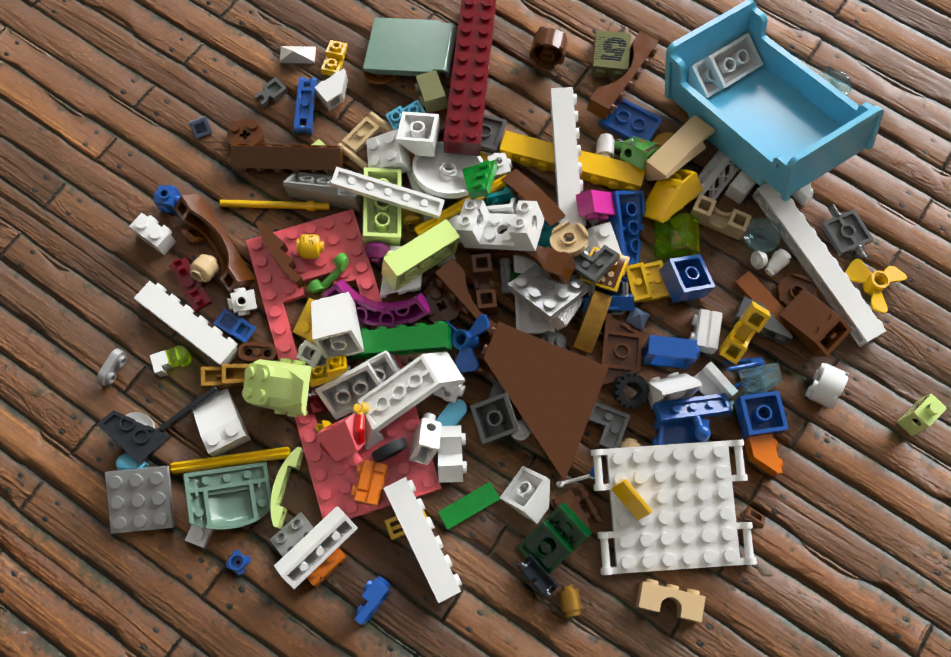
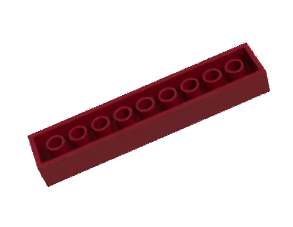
[443,0,496,156]

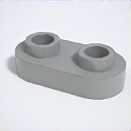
[96,348,127,386]

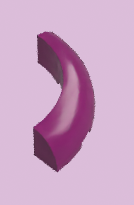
[322,279,430,327]

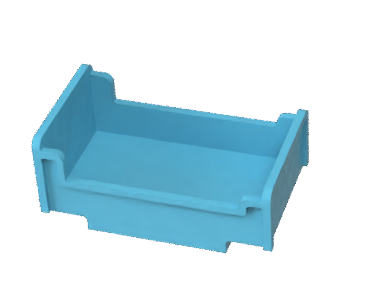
[665,0,884,202]

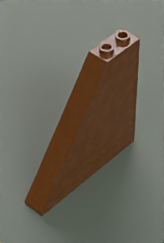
[481,322,609,479]

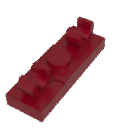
[169,256,212,312]

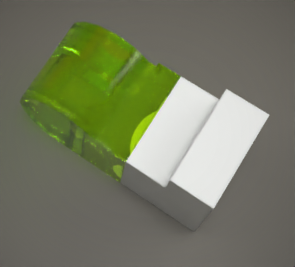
[150,346,192,377]

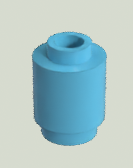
[116,453,149,470]

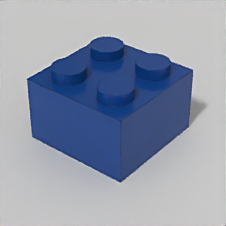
[659,254,716,303]
[734,391,789,440]

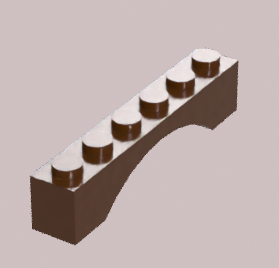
[587,31,659,120]
[174,194,256,294]
[466,233,576,285]
[434,258,497,343]

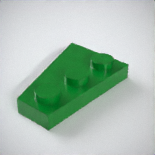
[462,160,498,200]

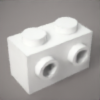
[129,213,176,255]

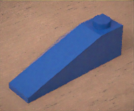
[606,190,646,265]

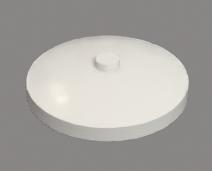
[412,141,483,199]

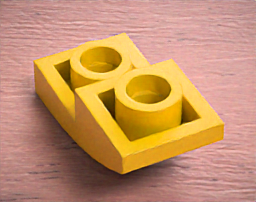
[321,40,347,76]
[309,354,347,387]

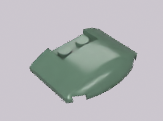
[183,462,271,530]

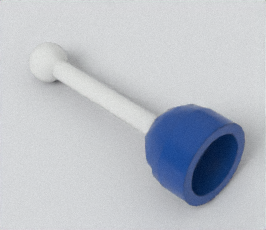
[557,467,605,488]

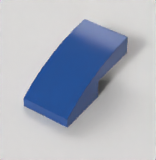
[213,308,257,343]

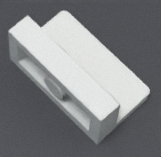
[693,362,738,399]

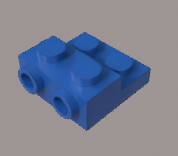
[354,576,392,625]

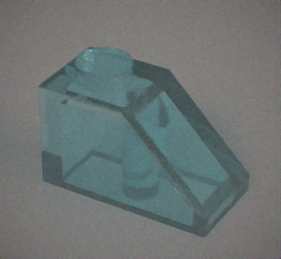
[739,363,783,396]

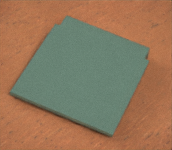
[363,17,457,79]

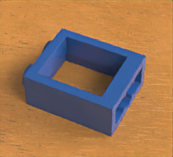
[642,335,700,370]

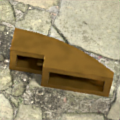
[573,289,612,354]
[200,364,249,390]

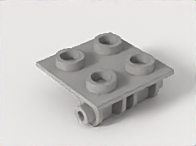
[269,512,314,557]

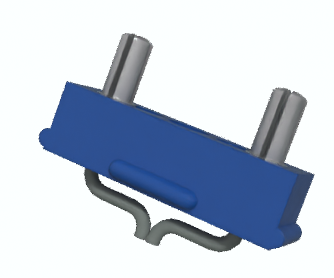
[581,282,636,315]

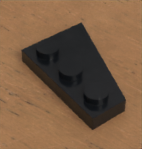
[97,410,172,466]

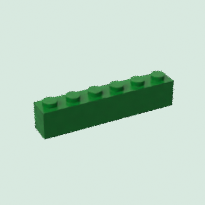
[346,321,452,360]

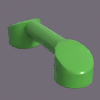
[307,253,349,294]

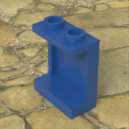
[652,418,709,446]

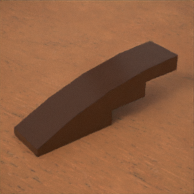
[501,169,565,228]
[255,220,305,289]

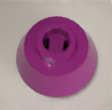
[364,242,390,263]

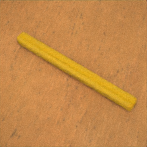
[414,174,507,236]
[170,447,291,474]

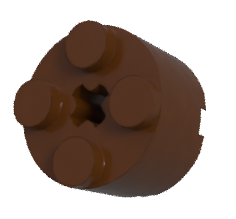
[530,26,568,69]

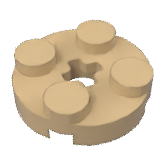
[550,222,589,257]

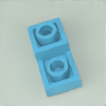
[386,99,426,130]

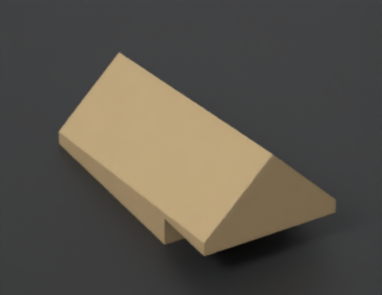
[645,115,715,181]

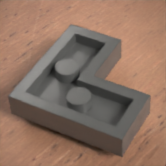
[572,245,620,284]
[588,402,631,449]

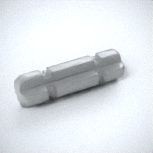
[500,258,511,294]

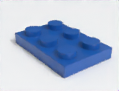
[598,99,663,141]

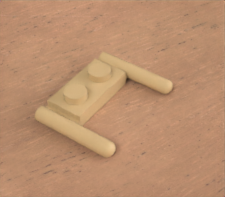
[337,112,393,170]

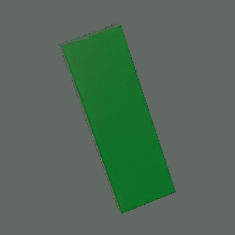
[438,482,500,530]

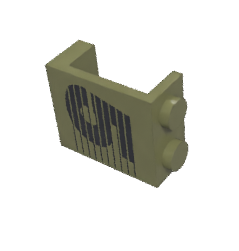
[591,30,631,79]

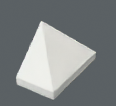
[280,46,316,63]

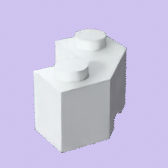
[438,425,467,483]

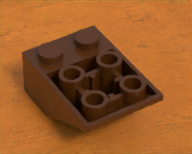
[778,289,852,357]

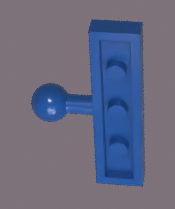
[652,393,732,441]

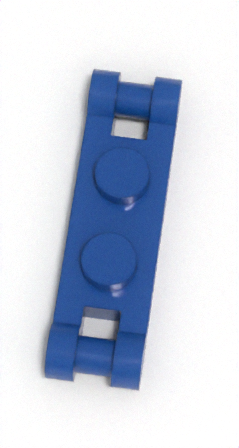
[294,77,318,135]

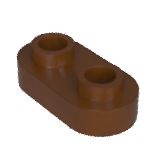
[238,342,278,363]

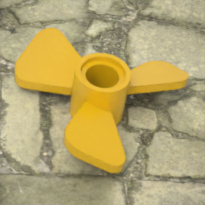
[845,259,907,314]

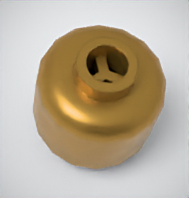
[401,208,424,232]

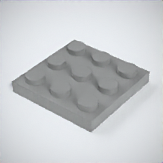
[507,264,590,322]
[105,466,175,534]

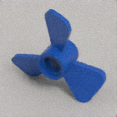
[444,314,490,373]

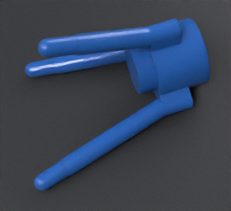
[723,357,766,388]

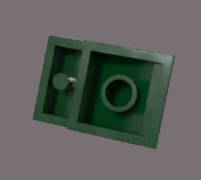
[516,502,593,574]

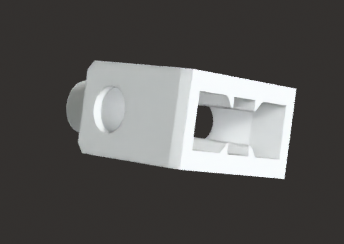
[409,413,441,465]

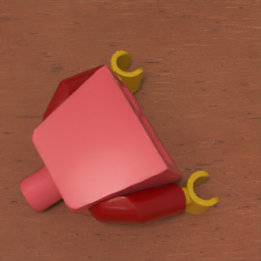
[315,402,369,466]

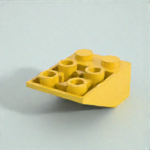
[643,168,703,223]

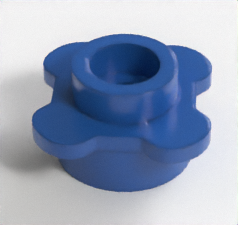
[226,550,251,575]

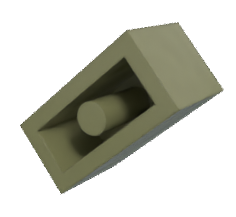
[414,70,448,113]

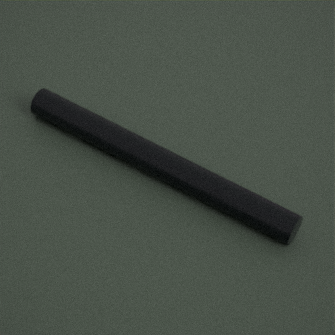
[155,385,220,433]

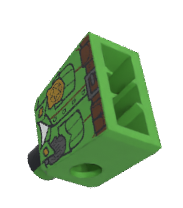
[615,136,662,170]

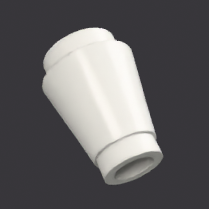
[764,249,791,277]

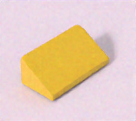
[611,479,653,520]

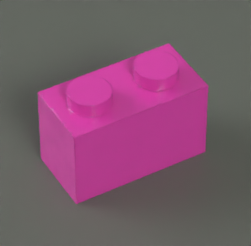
[576,190,615,221]

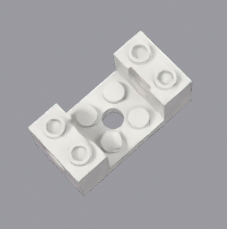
[455,199,544,251]

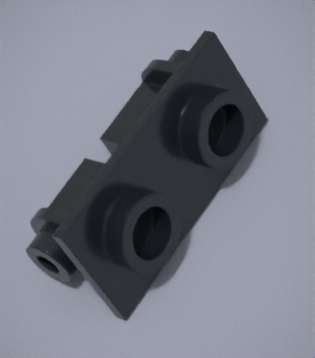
[517,554,559,599]

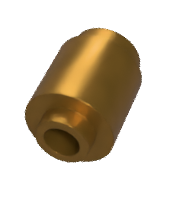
[558,585,582,618]

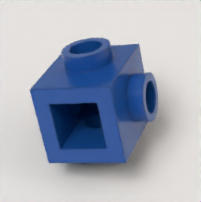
[153,185,181,214]

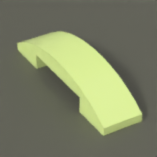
[270,447,304,529]

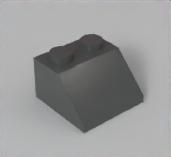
[470,392,520,444]

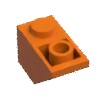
[744,433,783,477]

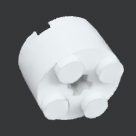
[805,363,849,409]

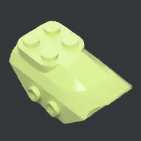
[242,358,313,417]

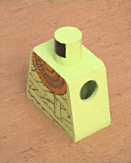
[897,394,946,436]

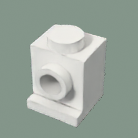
[296,340,326,367]

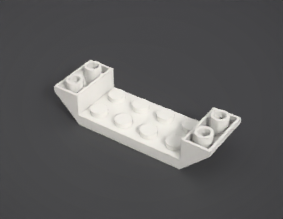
[353,351,465,450]

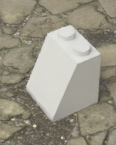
[311,292,364,359]

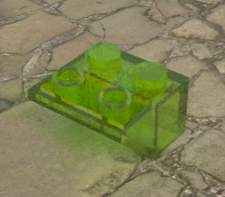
[654,212,700,258]

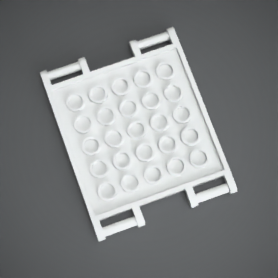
[590,439,757,575]

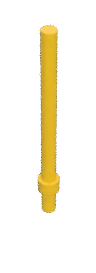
[220,200,330,212]

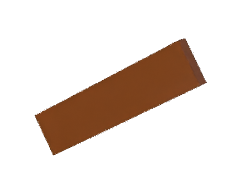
[734,271,794,335]

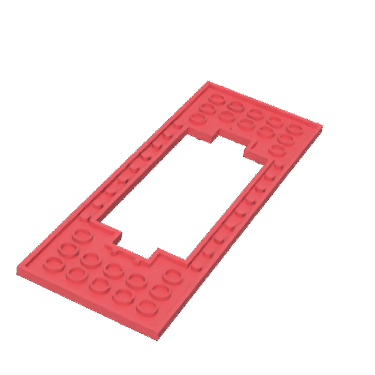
[246,209,442,520]

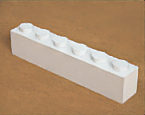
[134,281,238,366]
[383,477,463,603]

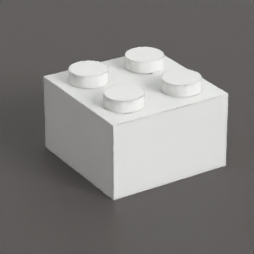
[366,129,411,174]

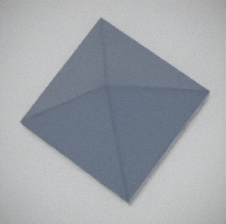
[188,116,213,139]
[625,307,651,331]

